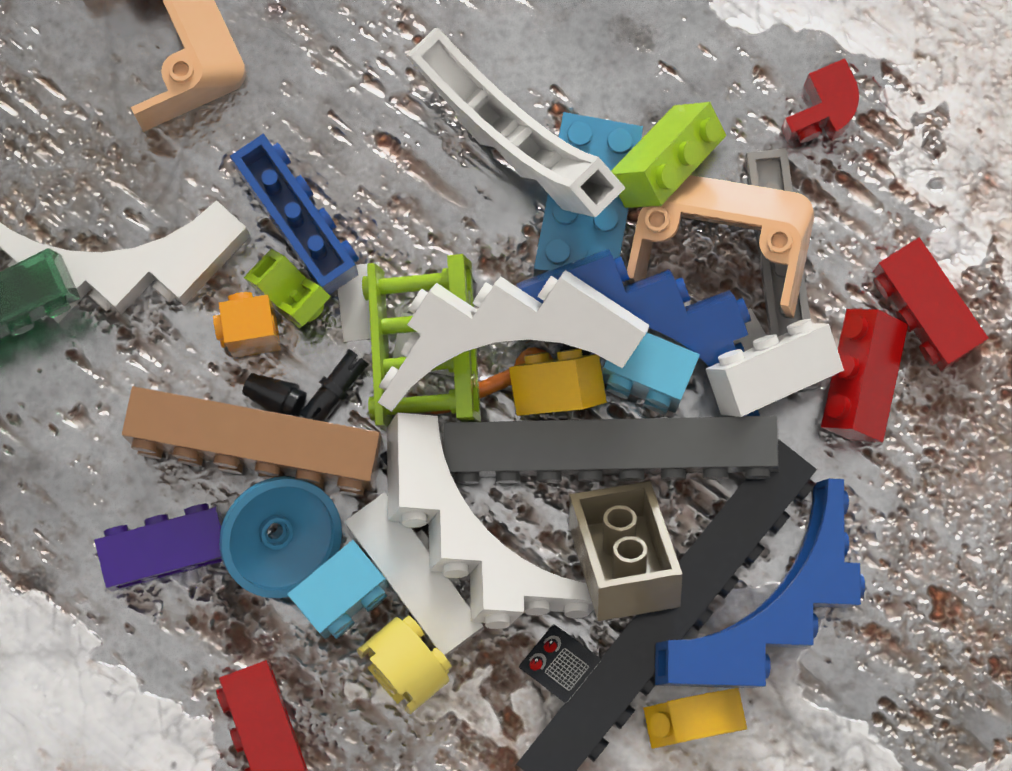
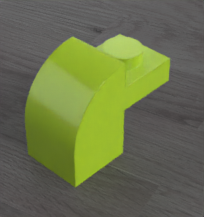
[244,249,331,329]

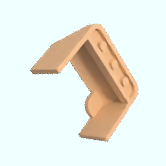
[131,0,246,132]
[627,175,814,318]

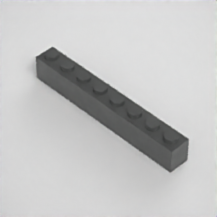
[444,416,779,484]

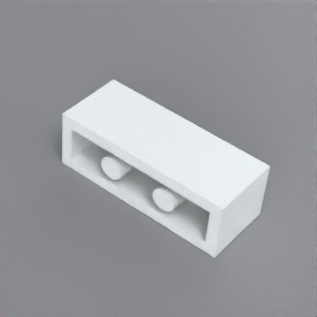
[706,319,844,417]

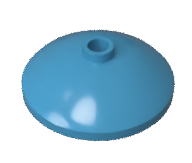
[219,476,342,598]

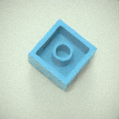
[602,332,700,415]
[287,540,389,639]

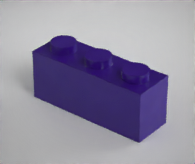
[94,503,223,592]

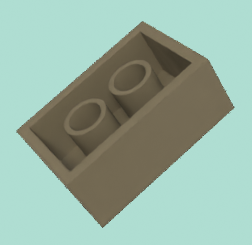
[569,481,682,621]

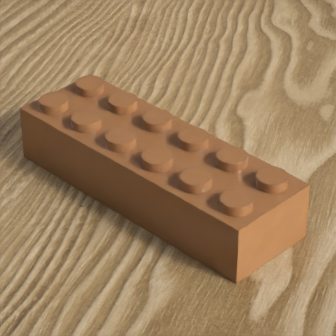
[122,386,384,497]

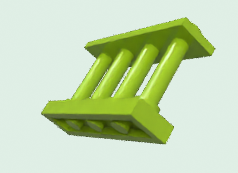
[362,254,481,431]

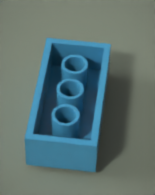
[533,112,643,277]

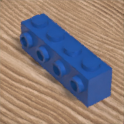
[230,133,359,295]

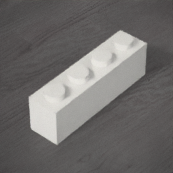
[344,492,484,657]

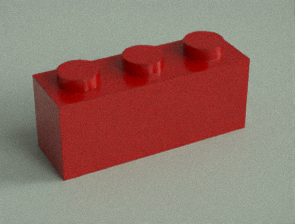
[873,237,989,372]
[821,309,908,443]
[216,660,308,771]

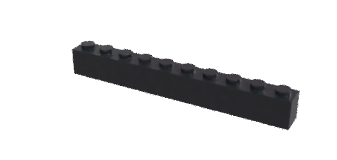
[516,439,817,771]

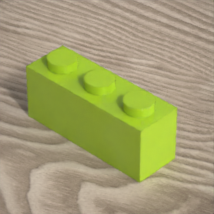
[611,102,726,208]

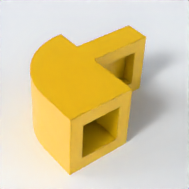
[643,688,747,749]

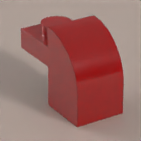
[781,58,859,143]

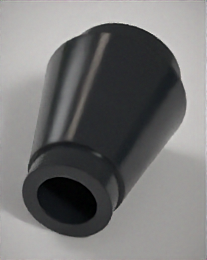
[242,373,307,417]

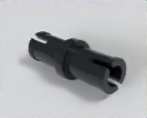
[299,348,370,422]

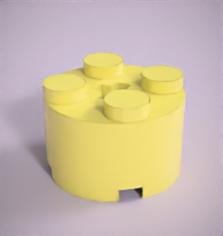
[357,615,452,714]

